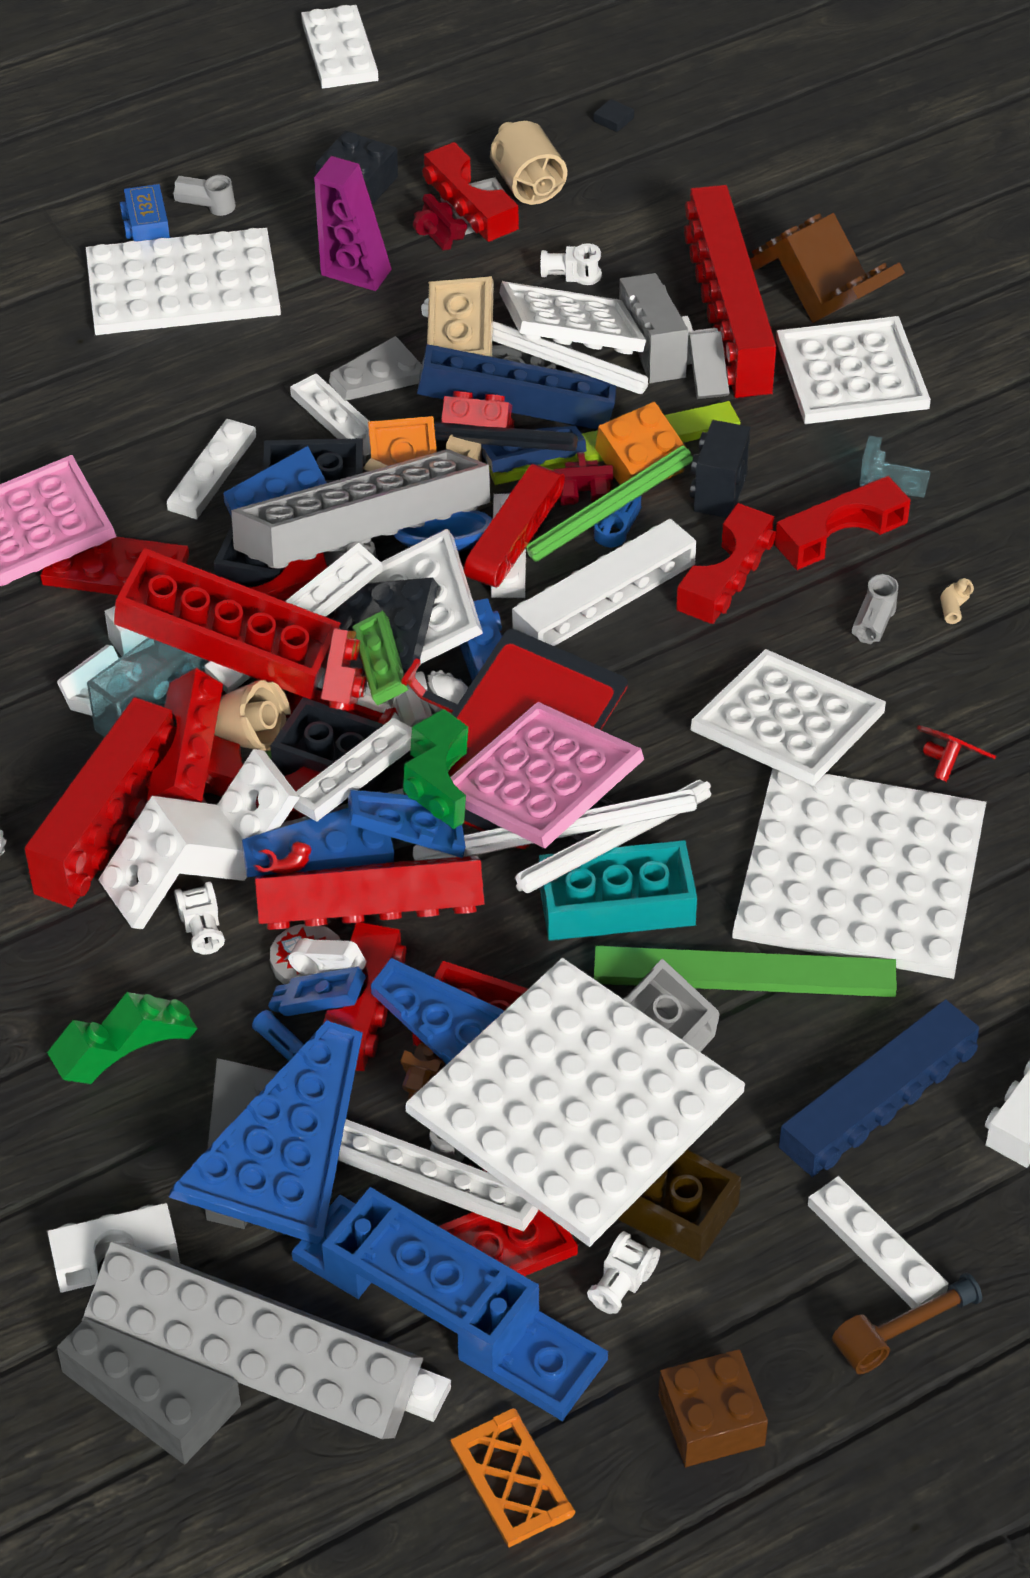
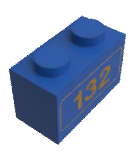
[120,184,170,241]

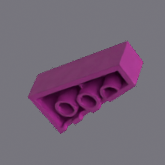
[314,156,392,291]

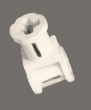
[541,244,602,285]
[174,881,225,955]
[587,1231,661,1314]

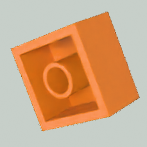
[595,401,686,485]

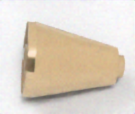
[214,680,291,751]

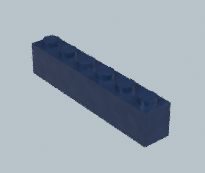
[417,344,616,430]
[779,999,979,1177]

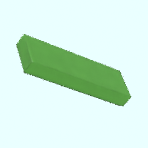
[352,611,409,705]

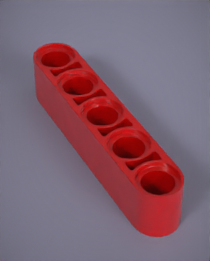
[464,464,565,588]

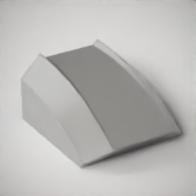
[623,959,720,1052]

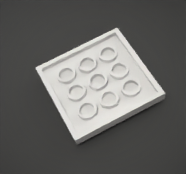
[499,281,646,354]
[776,316,931,424]
[334,529,483,687]
[691,649,886,786]

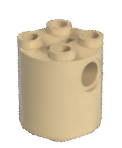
[490,121,568,205]

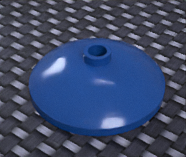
[394,510,492,553]

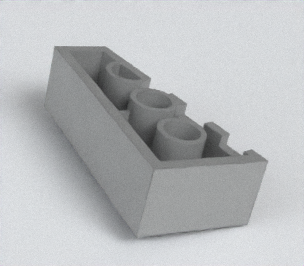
[619,273,691,383]

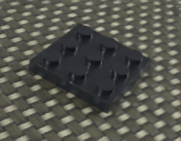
[326,577,439,676]

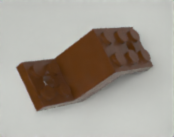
[750,213,905,323]

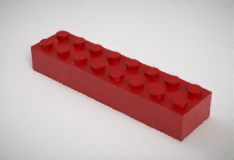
[684,185,776,398]

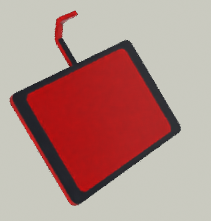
[401,629,628,849]

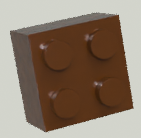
[659,1349,768,1468]

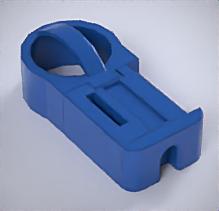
[594,495,641,548]

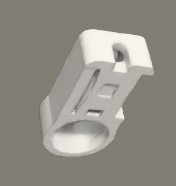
[288,938,367,976]

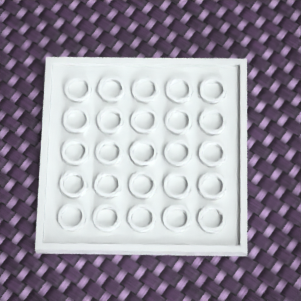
[732,768,986,979]
[406,958,745,1247]

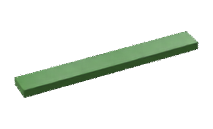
[594,946,897,997]

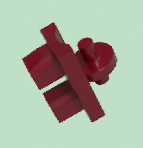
[413,194,467,250]
[553,452,613,505]

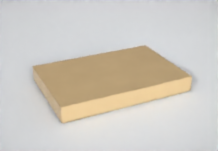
[427,276,494,357]

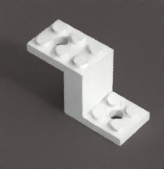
[98,749,300,929]

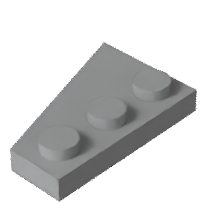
[329,336,422,401]

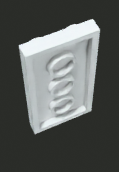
[301,5,378,89]

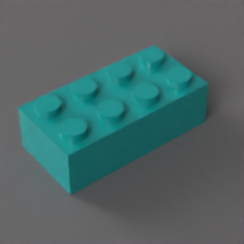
[539,840,697,941]

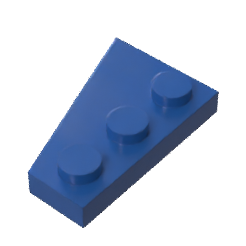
[223,446,327,518]
[348,790,466,858]

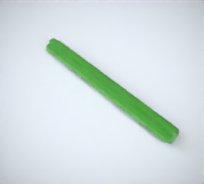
[526,446,693,562]

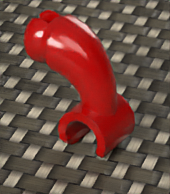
[253,842,312,874]

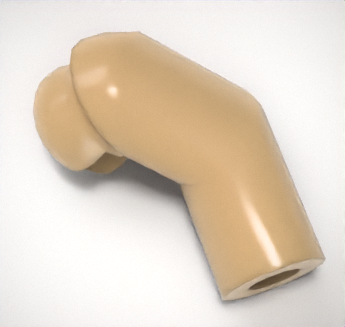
[940,578,974,624]

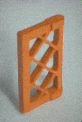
[450,1409,575,1548]

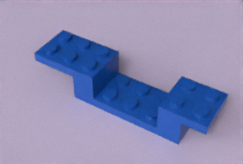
[292,1187,608,1421]

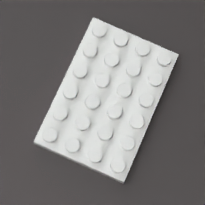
[86,228,281,335]

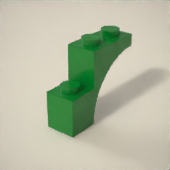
[403,709,468,829]
[47,992,198,1084]

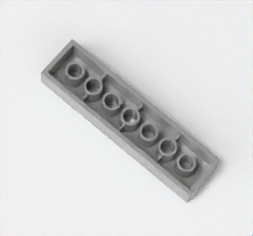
[231,449,490,568]
[82,1242,423,1439]

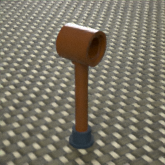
[832,1273,982,1374]

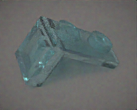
[860,435,930,497]

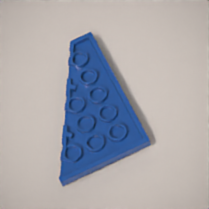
[169,1021,363,1244]

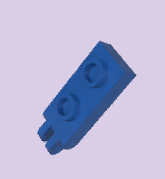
[268,966,366,1016]

